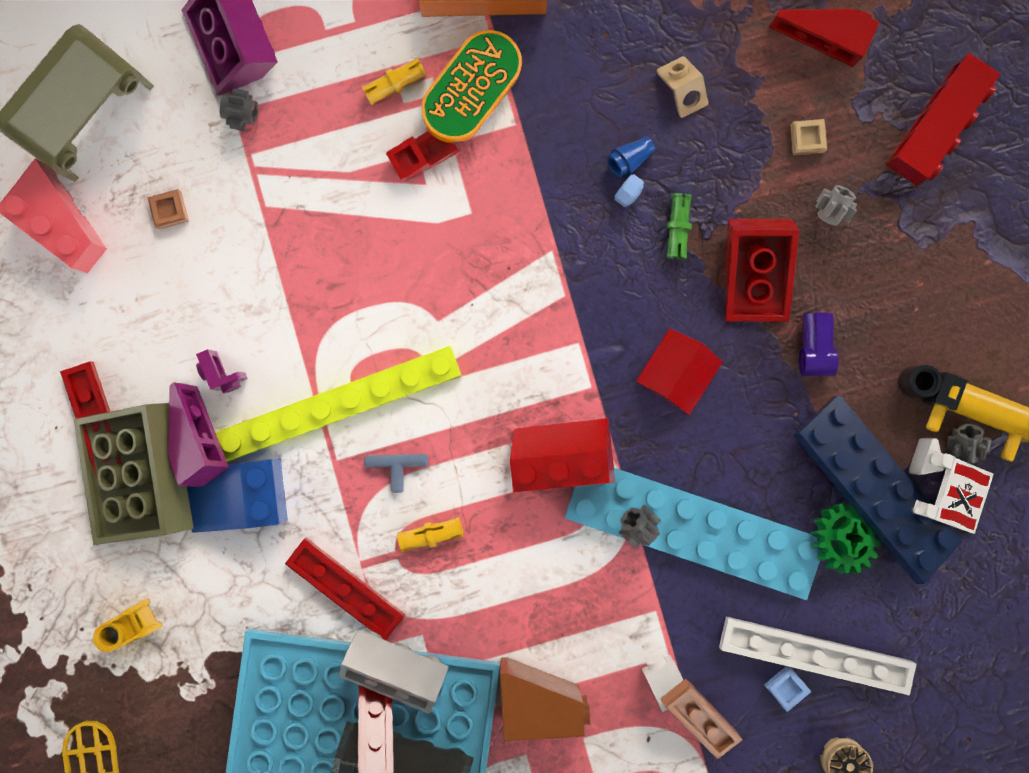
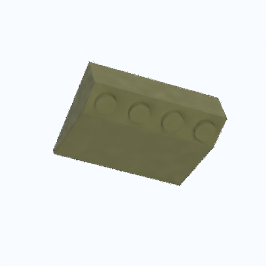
[74,403,193,545]

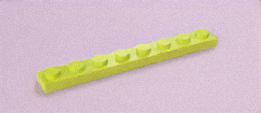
[215,346,462,462]

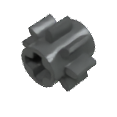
[219,88,259,131]
[947,424,991,464]
[619,505,661,548]

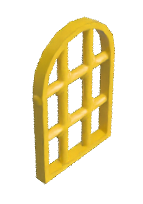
[62,721,119,773]

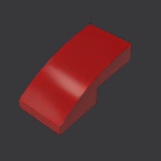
[386,131,459,181]

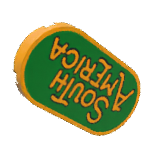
[421,30,522,143]

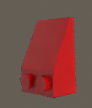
[725,219,800,322]

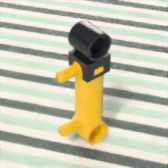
[898,365,1029,462]

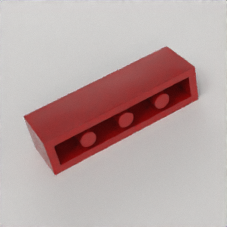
[886,53,1001,186]

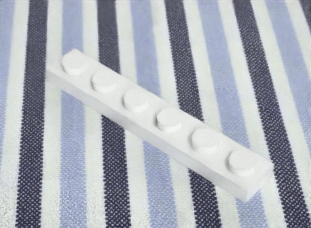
[719,616,917,695]

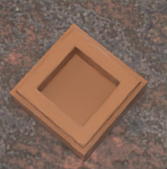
[147,189,189,229]

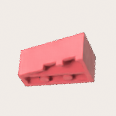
[0,159,107,273]

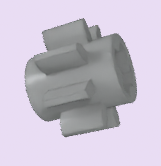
[815,185,857,226]

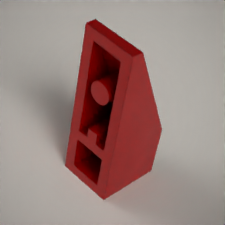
[769,8,880,67]

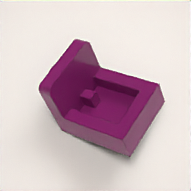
[196,349,248,394]

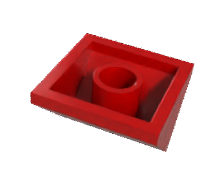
[635,328,723,415]

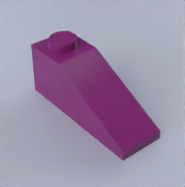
[168,382,229,487]

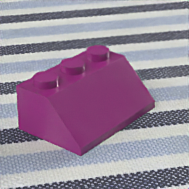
[181,0,278,95]

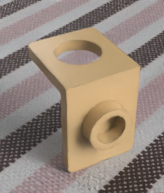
[657,56,708,118]

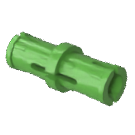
[666,193,692,260]

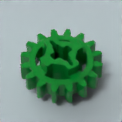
[810,504,881,574]

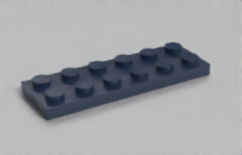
[793,394,962,584]

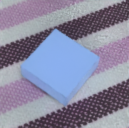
[764,666,811,712]

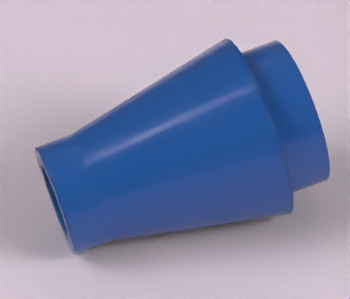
[607,136,656,178]

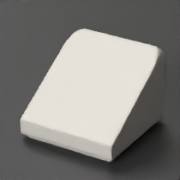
[909,438,944,475]

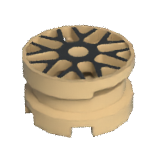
[820,737,873,773]

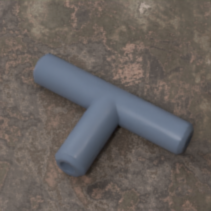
[364,454,429,493]

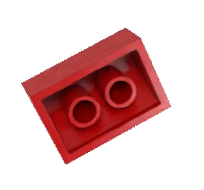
[510,418,616,492]

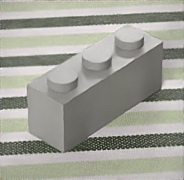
[338,629,449,714]

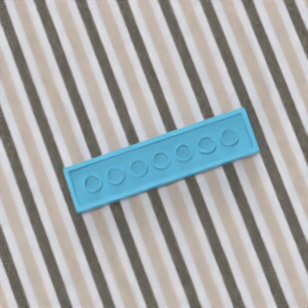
[564,468,821,600]

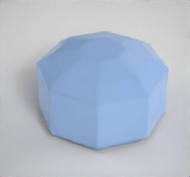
[614,174,644,207]

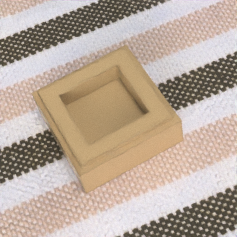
[790,119,827,156]

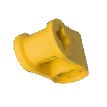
[93,598,163,652]

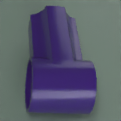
[798,313,839,376]

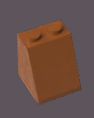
[500,657,590,741]

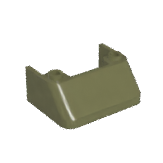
[0,24,154,182]

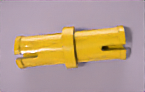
[362,57,427,106]
[397,517,464,553]

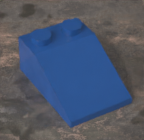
[187,458,288,533]

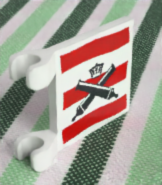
[913,451,993,534]

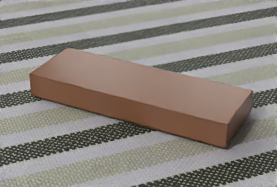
[660,679,742,759]

